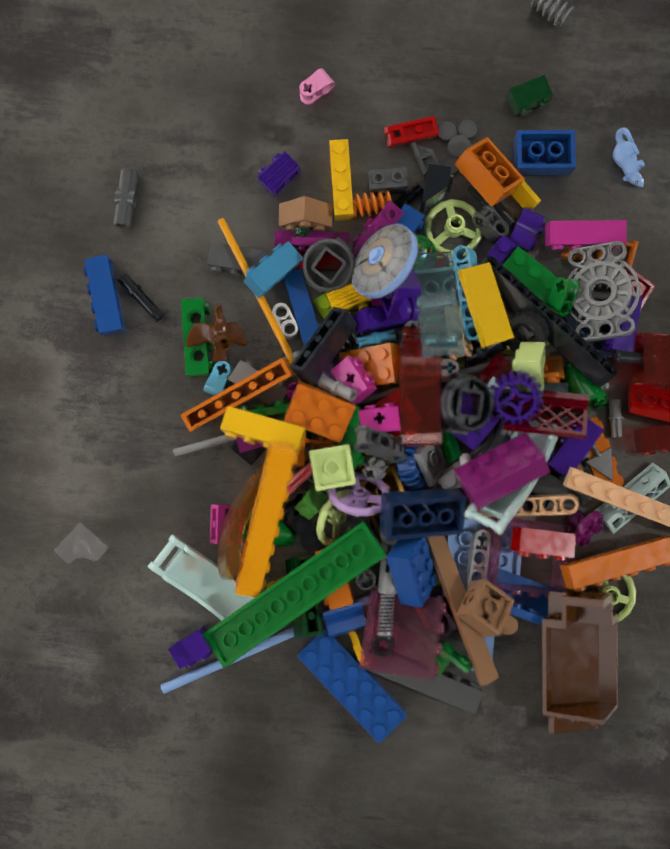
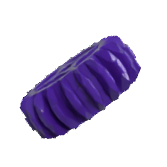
[490,370,544,425]

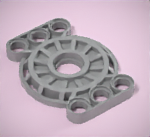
[567,241,640,342]

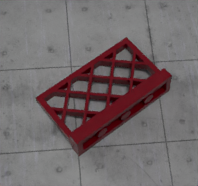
[503,386,589,439]

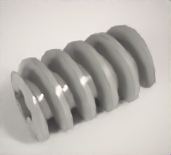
[530,0,574,27]

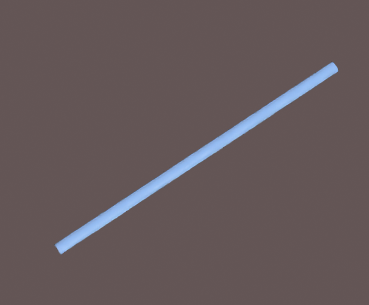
[161,589,382,694]

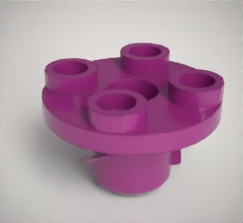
[568,510,604,547]

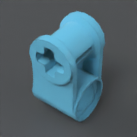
[203,361,233,396]

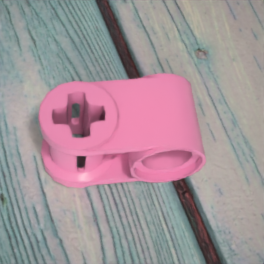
[299,68,335,105]

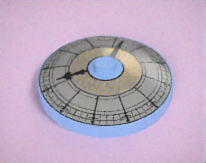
[352,224,418,299]

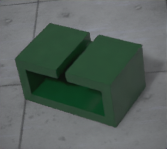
[506,75,553,116]

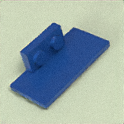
[489,567,563,625]

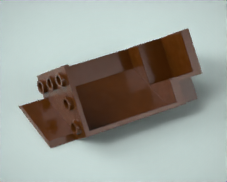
[542,588,618,734]

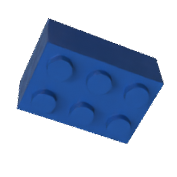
[513,130,576,175]
[386,537,437,607]

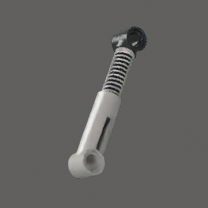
[372,533,398,657]

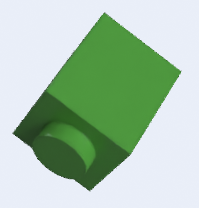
[294,484,328,520]

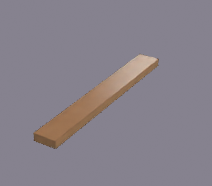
[425,536,499,686]

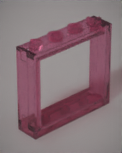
[486,517,572,598]

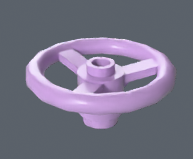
[328,472,390,517]

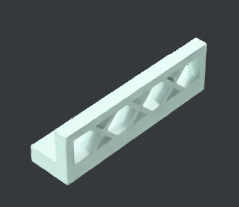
[595,462,670,534]

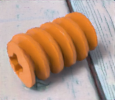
[353,191,392,218]

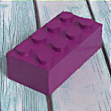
[454,432,549,511]

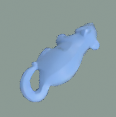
[613,127,645,187]

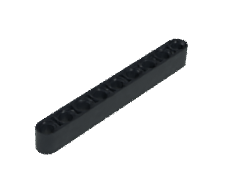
[479,255,617,387]

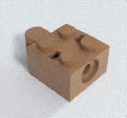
[456,579,518,637]

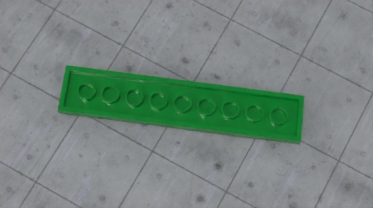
[203,522,387,668]

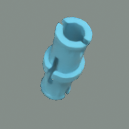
[356,329,396,349]

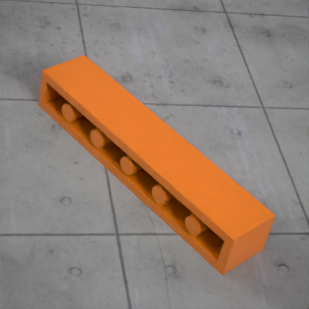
[181,358,295,432]
[560,536,670,592]

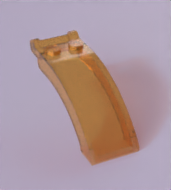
[217,464,264,580]

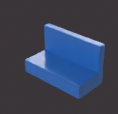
[323,602,368,638]

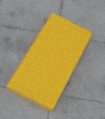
[457,262,514,348]

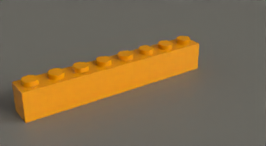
[235,440,298,597]

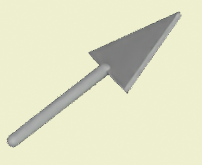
[586,444,613,481]

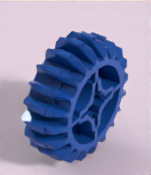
[396,437,428,490]

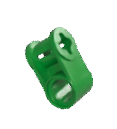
[546,277,580,317]

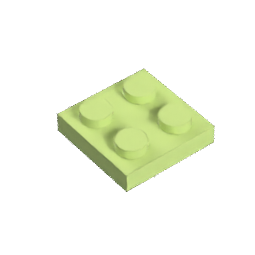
[309,444,356,491]

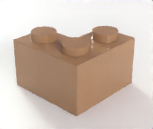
[279,196,333,232]

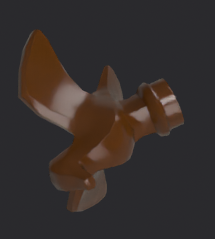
[186,304,248,361]

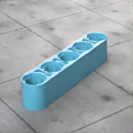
[453,245,480,342]

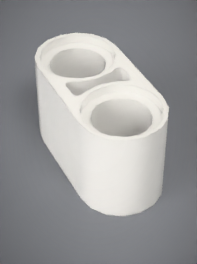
[272,303,299,340]

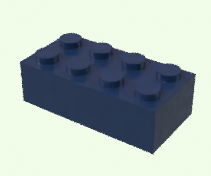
[379,488,466,540]

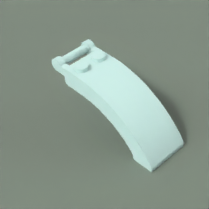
[464,415,560,535]
[148,534,255,621]

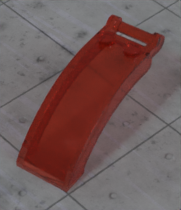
[400,324,444,446]

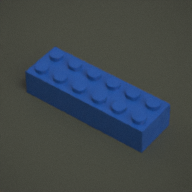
[297,625,408,744]

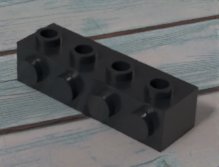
[289,307,358,385]

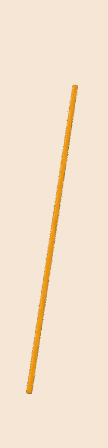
[217,218,435,632]

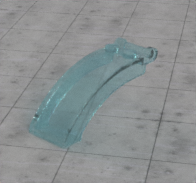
[413,252,464,358]

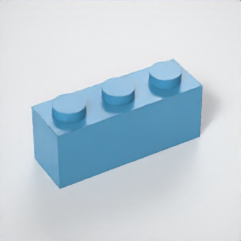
[243,241,304,298]

